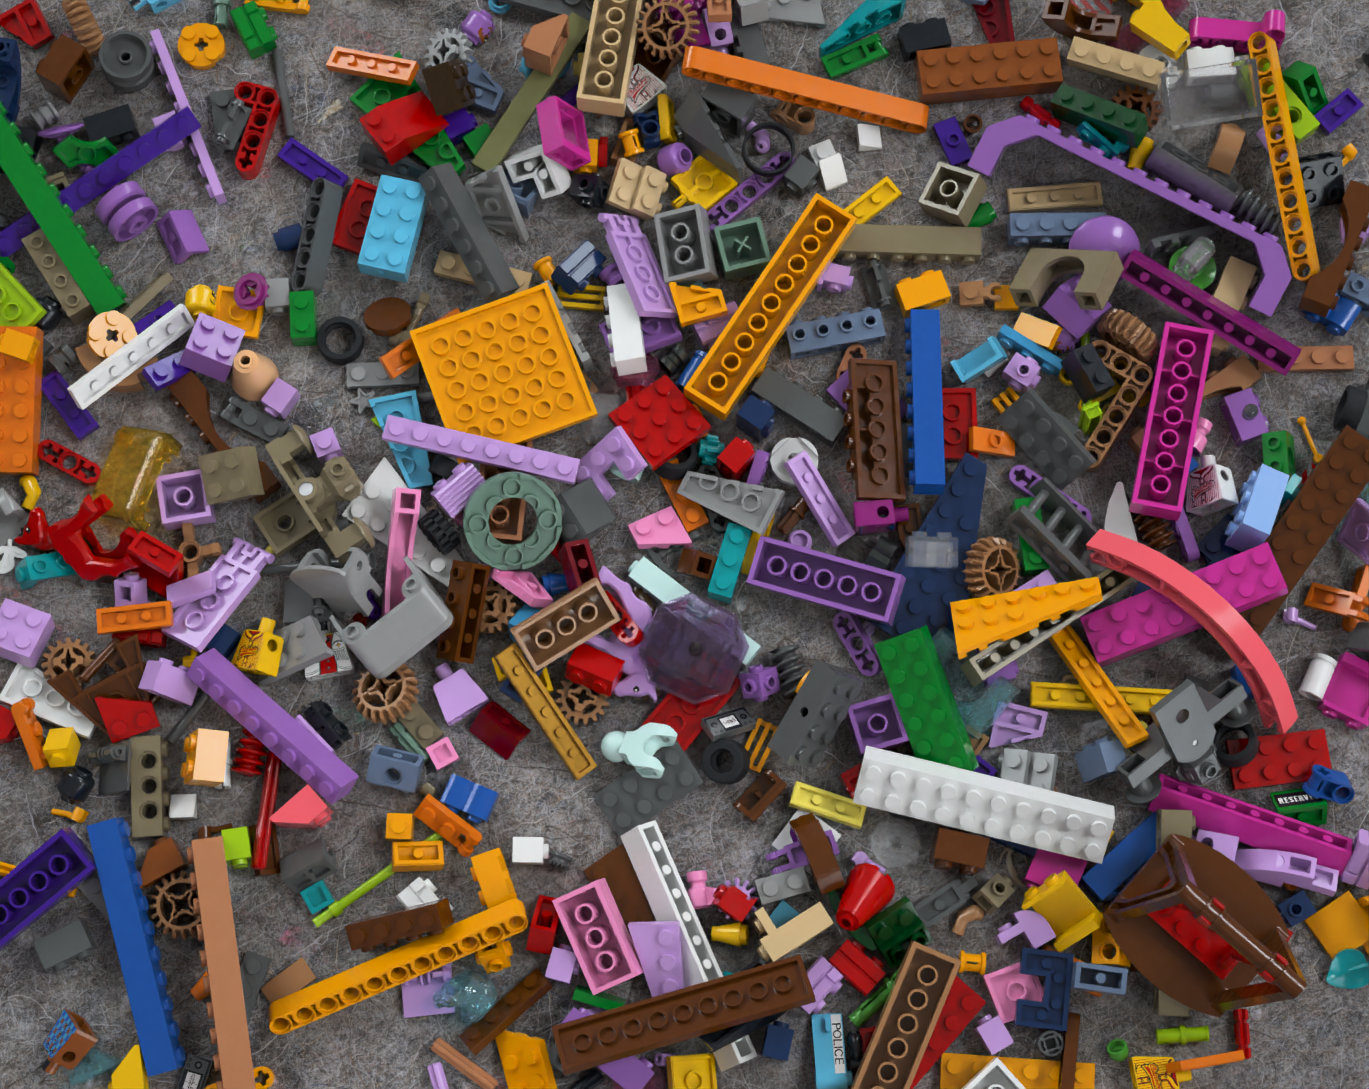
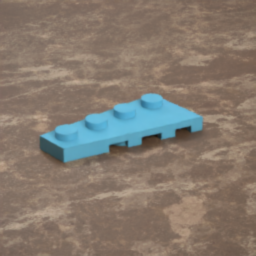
[368,390,435,489]

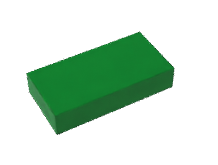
[572,985,626,1010]

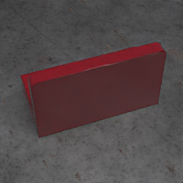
[469,700,531,760]

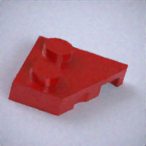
[0,0,55,50]
[95,696,160,743]

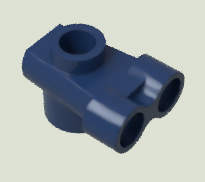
[632,111,661,149]

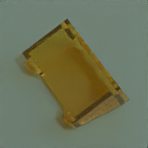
[91,425,183,533]

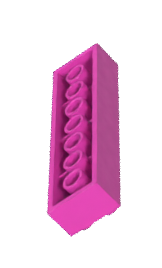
[1129,321,1214,521]
[1080,542,1288,668]

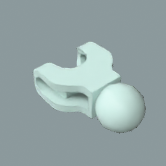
[601,723,678,779]

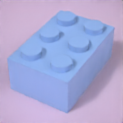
[1225,464,1289,552]

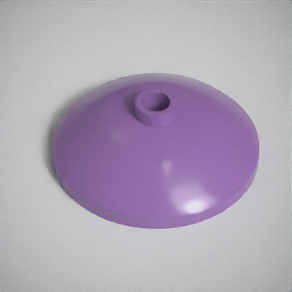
[1068,215,1140,283]

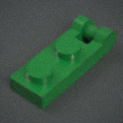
[820,34,889,80]

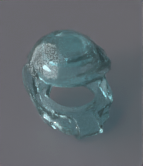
[433,970,497,1025]

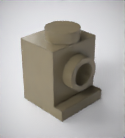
[971,873,1015,916]

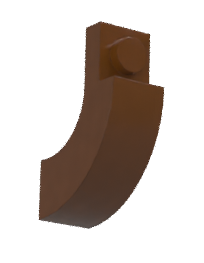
[1042,0,1123,43]
[789,813,845,895]

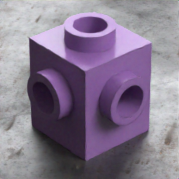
[739,664,781,702]

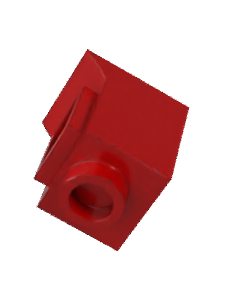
[712,884,758,922]

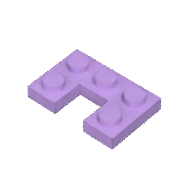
[576,426,648,502]

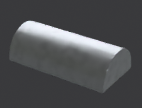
[1144,139,1243,213]

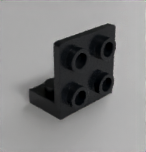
[1298,151,1345,209]

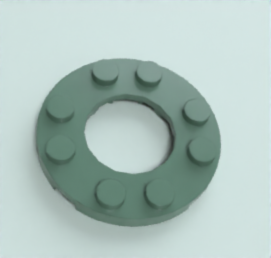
[463,472,562,571]

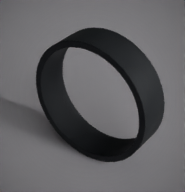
[742,122,795,177]

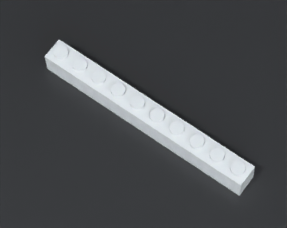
[620,820,757,1072]

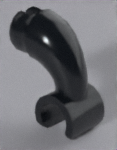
[847,1031,863,1072]

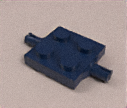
[1197,513,1241,568]

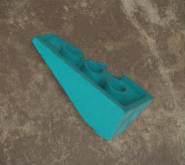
[819,0,906,59]

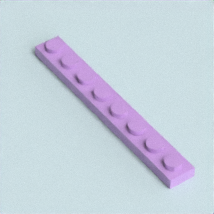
[149,28,228,205]
[382,415,580,485]

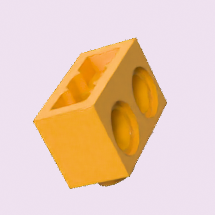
[1091,913,1131,967]

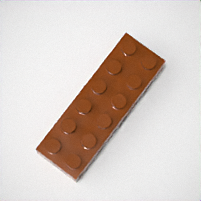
[914,37,1063,105]

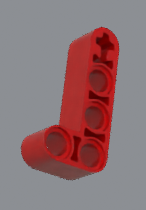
[234,81,281,180]

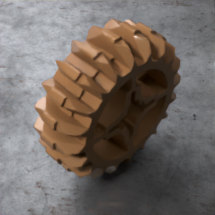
[61,0,105,57]
[636,0,700,60]
[1097,308,1160,364]
[962,536,1023,598]
[352,663,420,725]
[149,871,201,940]

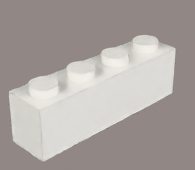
[603,283,647,376]

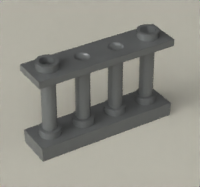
[1005,477,1099,582]

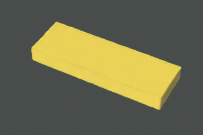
[788,781,867,829]

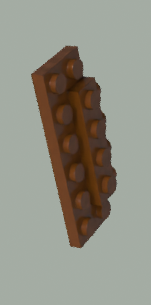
[842,358,906,502]

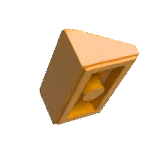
[392,841,444,872]

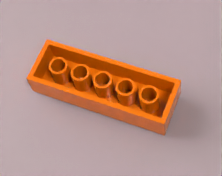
[0,326,44,476]

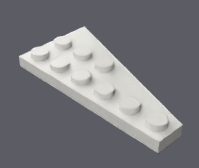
[342,457,464,588]

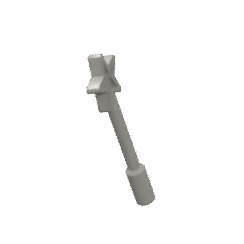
[349,387,435,415]

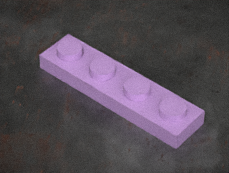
[783,450,855,547]

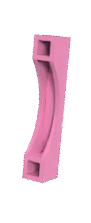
[381,487,421,618]

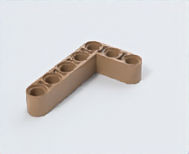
[1084,340,1153,472]

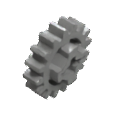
[424,28,474,67]

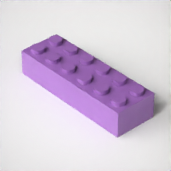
[746,535,906,626]

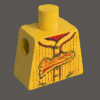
[231,617,284,677]
[1127,1056,1192,1089]

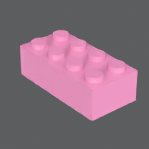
[552,878,644,995]

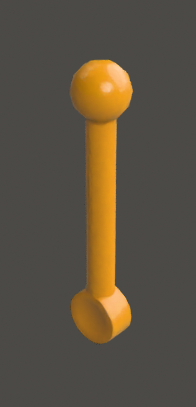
[1297,416,1323,464]

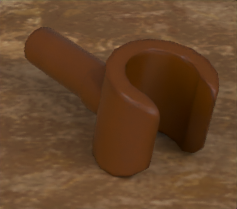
[198,823,233,839]

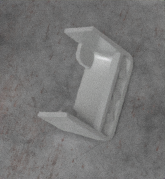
[329,556,453,679]

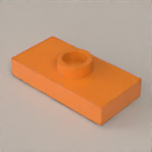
[969,426,1015,458]

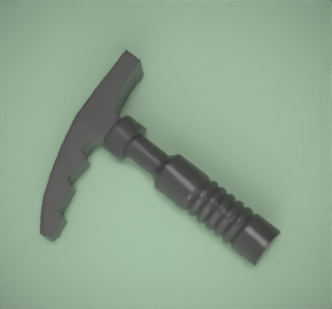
[645,529,701,579]

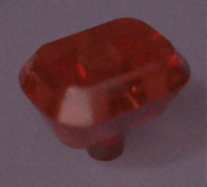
[352,613,367,627]

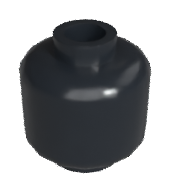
[34,295,63,331]
[57,765,95,804]

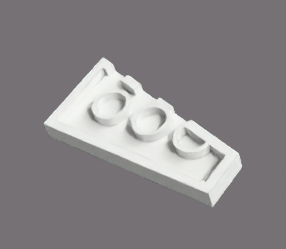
[0,663,97,740]

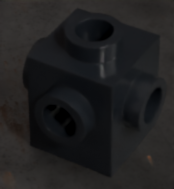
[568,173,610,209]

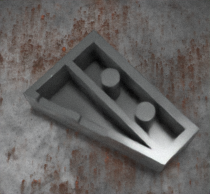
[730,13,771,65]

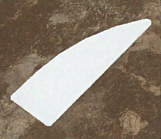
[1105,482,1138,542]

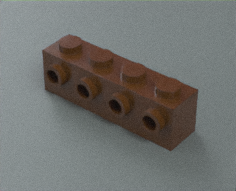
[436,560,491,664]
[345,898,454,953]

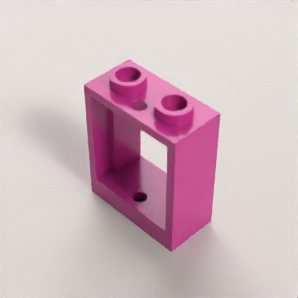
[536,95,591,171]

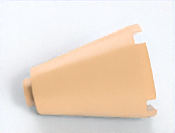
[230,350,279,402]

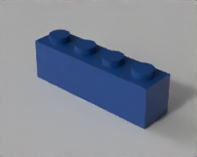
[1079,811,1156,903]

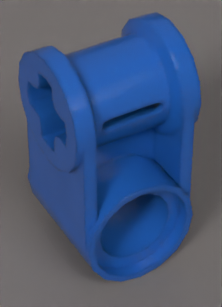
[1302,764,1355,804]

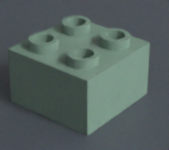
[713,216,772,281]

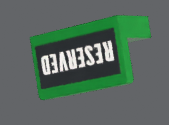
[1270,788,1328,826]

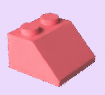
[269,784,334,829]

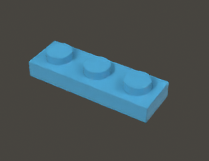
[996,324,1063,377]

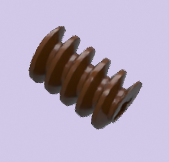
[1130,512,1178,551]

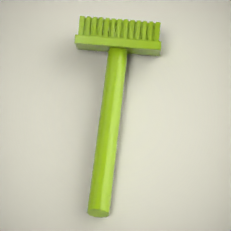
[1078,333,1103,435]

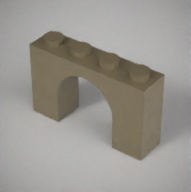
[1009,248,1124,310]

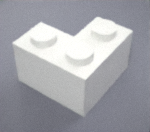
[504,144,572,199]

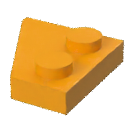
[669,282,728,327]

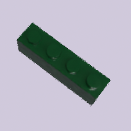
[1050,84,1149,148]

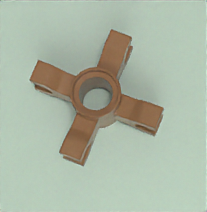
[176,522,223,578]

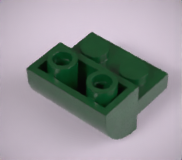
[864,896,933,969]

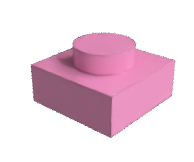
[425,736,460,771]

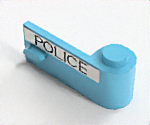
[811,1013,852,1089]

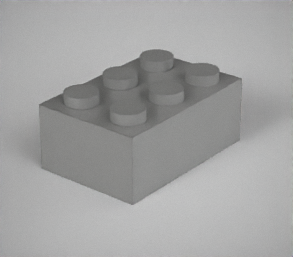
[654,203,718,287]

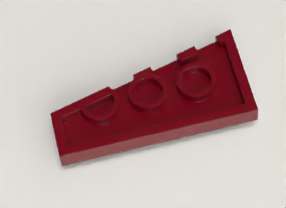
[972,0,1015,44]

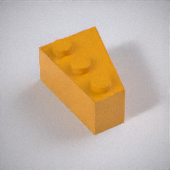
[470,847,518,909]

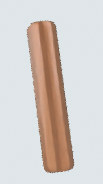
[431,1038,498,1089]

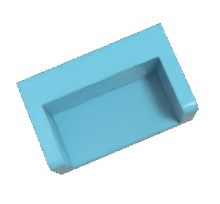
[950,336,1008,383]

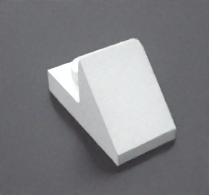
[807,139,848,192]

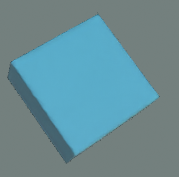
[769,900,800,928]

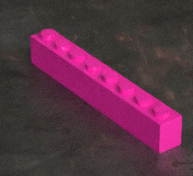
[1148,773,1352,876]

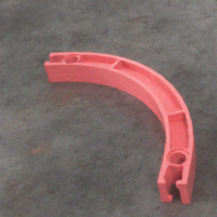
[1086,529,1298,734]

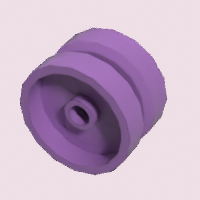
[95,181,159,242]

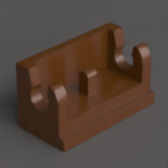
[732,769,787,824]

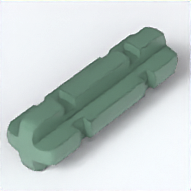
[389,722,429,763]

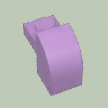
[994,910,1056,949]

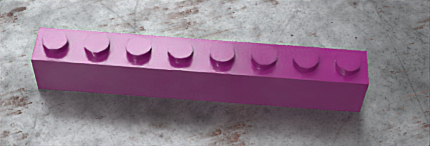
[1120,249,1302,376]

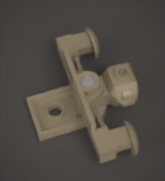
[252,424,375,565]

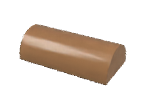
[509,577,621,672]

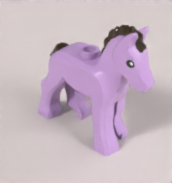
[584,566,662,703]

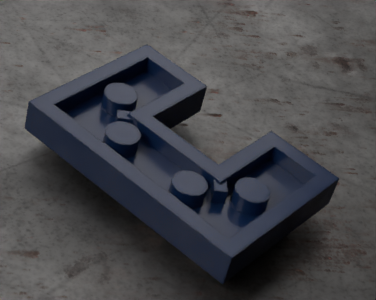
[1014,947,1074,1032]

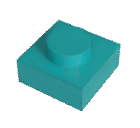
[1280,473,1302,507]
[300,879,335,914]

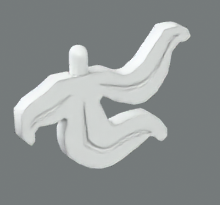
[0,539,27,574]

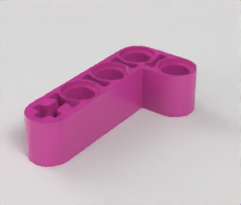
[1189,10,1285,53]

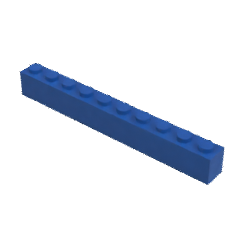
[86,817,186,1077]

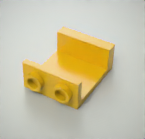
[1021,870,1103,952]

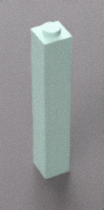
[628,556,761,669]

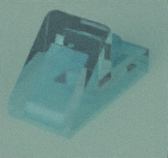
[68,1047,123,1086]

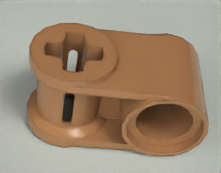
[769,100,815,135]

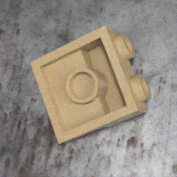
[605,157,668,221]

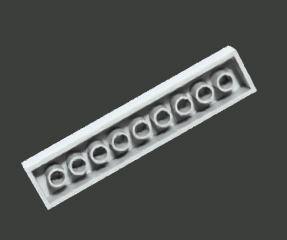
[853,745,1115,864]

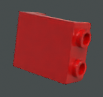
[127,530,184,600]

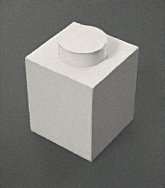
[512,837,549,865]

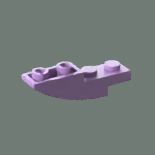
[1235,849,1339,897]

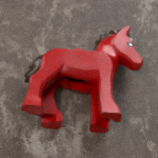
[14,494,143,584]

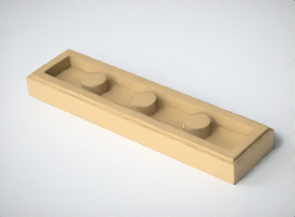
[1005,181,1103,214]

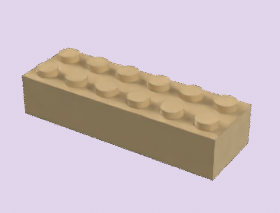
[576,0,645,117]

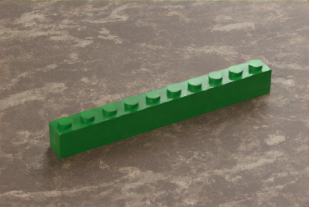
[0,101,128,315]

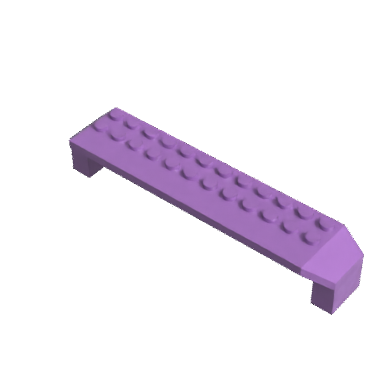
[967,114,1292,317]

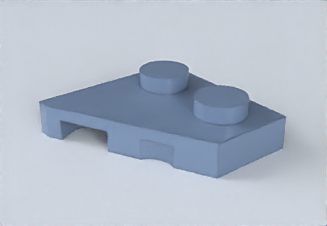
[466,55,505,114]

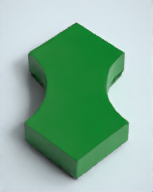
[52,134,119,168]

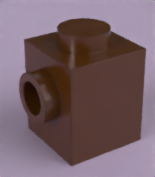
[676,548,718,581]

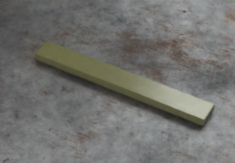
[471,12,590,172]

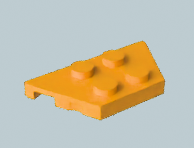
[495,1029,557,1089]

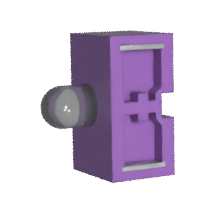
[1219,388,1270,447]

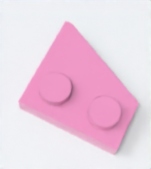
[627,506,693,549]
[489,567,554,608]

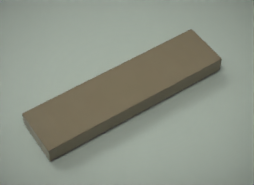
[106,271,173,340]

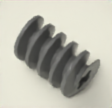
[1230,188,1282,234]
[770,645,806,700]

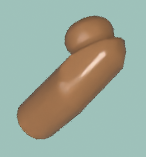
[951,905,984,936]

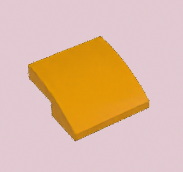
[1303,890,1369,959]

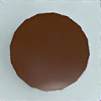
[364,297,413,337]

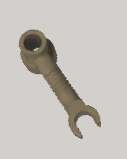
[388,291,431,348]

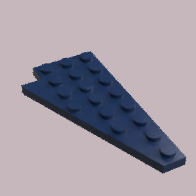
[864,452,987,648]

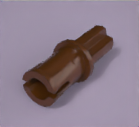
[776,496,810,535]

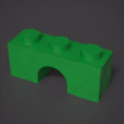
[1010,497,1050,577]

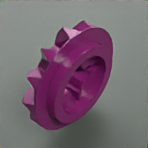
[234,273,270,311]

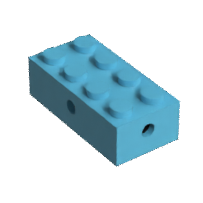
[357,174,429,283]

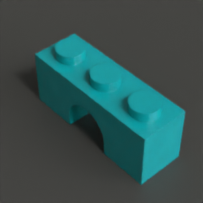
[707,522,752,604]

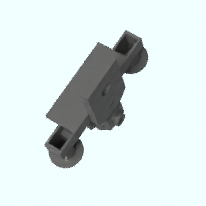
[1116,677,1256,804]

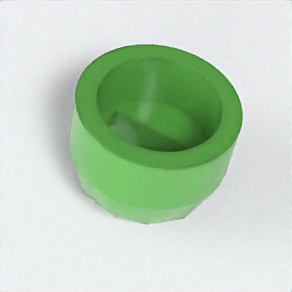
[1107,1039,1129,1062]

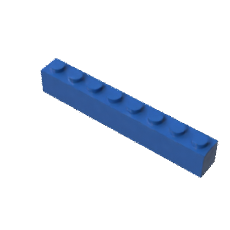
[904,309,945,495]

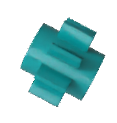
[697,434,724,466]

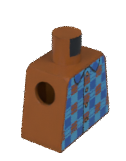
[41,1008,98,1075]

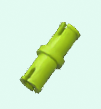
[1155,1025,1209,1045]

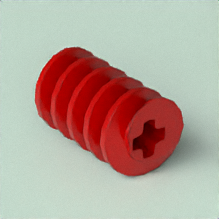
[229,729,268,778]

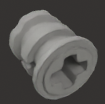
[29,101,61,131]

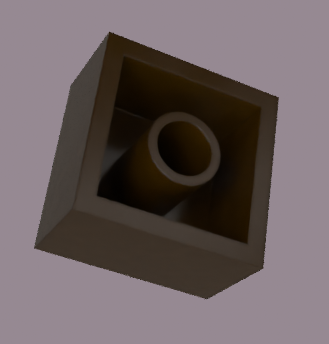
[422,57,476,116]

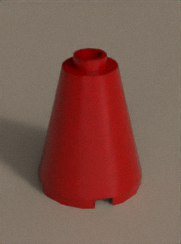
[836,863,895,931]

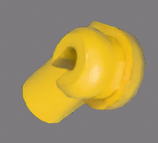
[19,475,41,511]

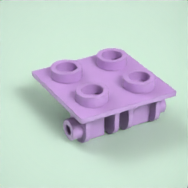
[401,963,455,1018]

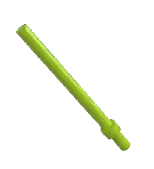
[312,832,443,928]

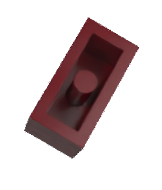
[558,538,601,592]

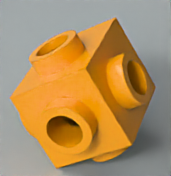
[474,939,513,974]

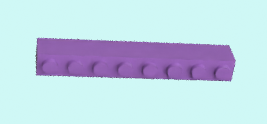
[186,648,359,805]

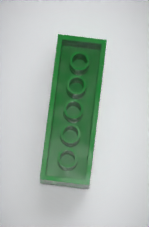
[874,625,979,771]

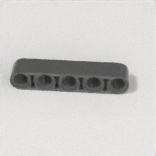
[291,177,343,297]

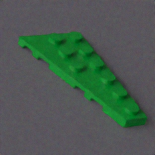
[349,51,466,176]

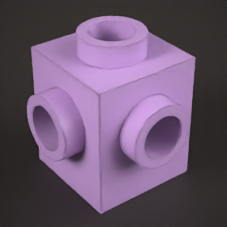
[1002,352,1041,393]

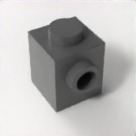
[783,155,820,198]

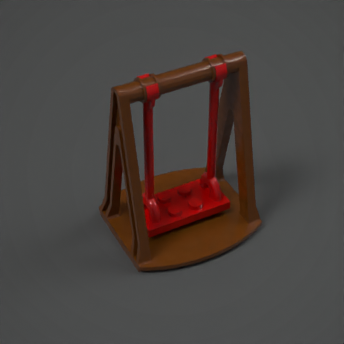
[1102,833,1307,1017]

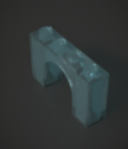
[932,627,1021,740]

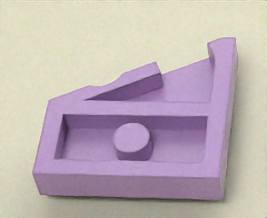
[988,700,1048,748]

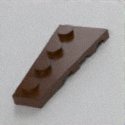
[583,843,654,941]

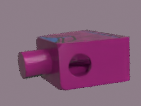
[852,499,909,537]

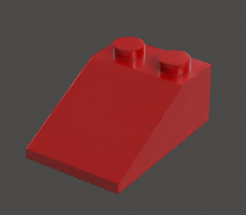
[359,91,449,166]

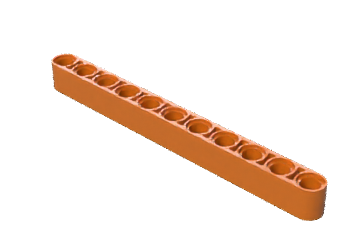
[681,46,929,134]

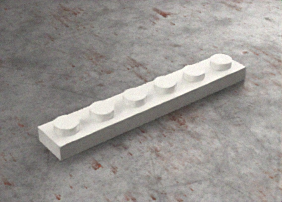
[67,303,195,410]

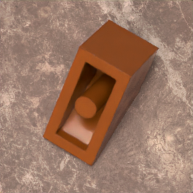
[140,836,189,891]

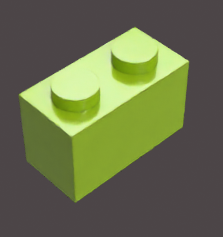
[221,826,252,870]

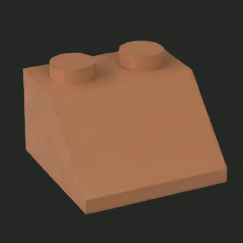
[521,14,570,76]

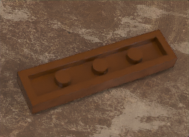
[459,968,553,1056]

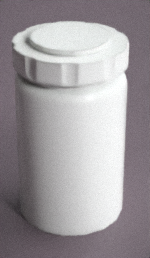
[1298,653,1338,701]

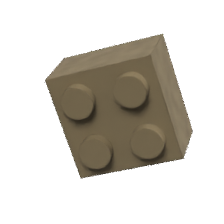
[918,161,988,227]
[198,446,265,505]

